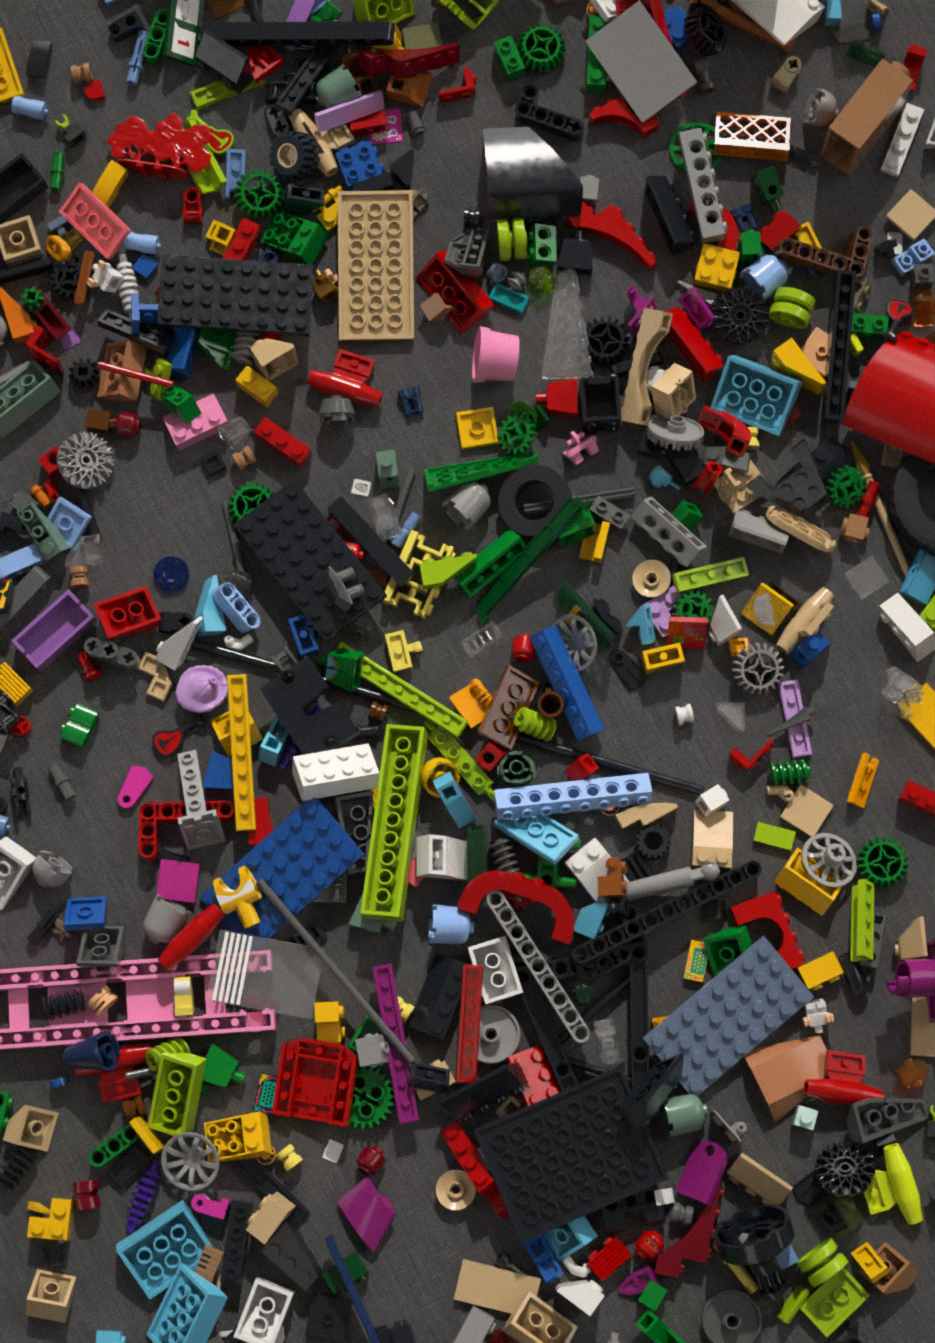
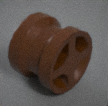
[368,701,389,724]

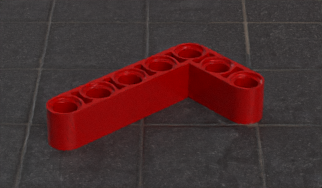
[139,801,235,862]

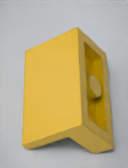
[579,521,610,563]

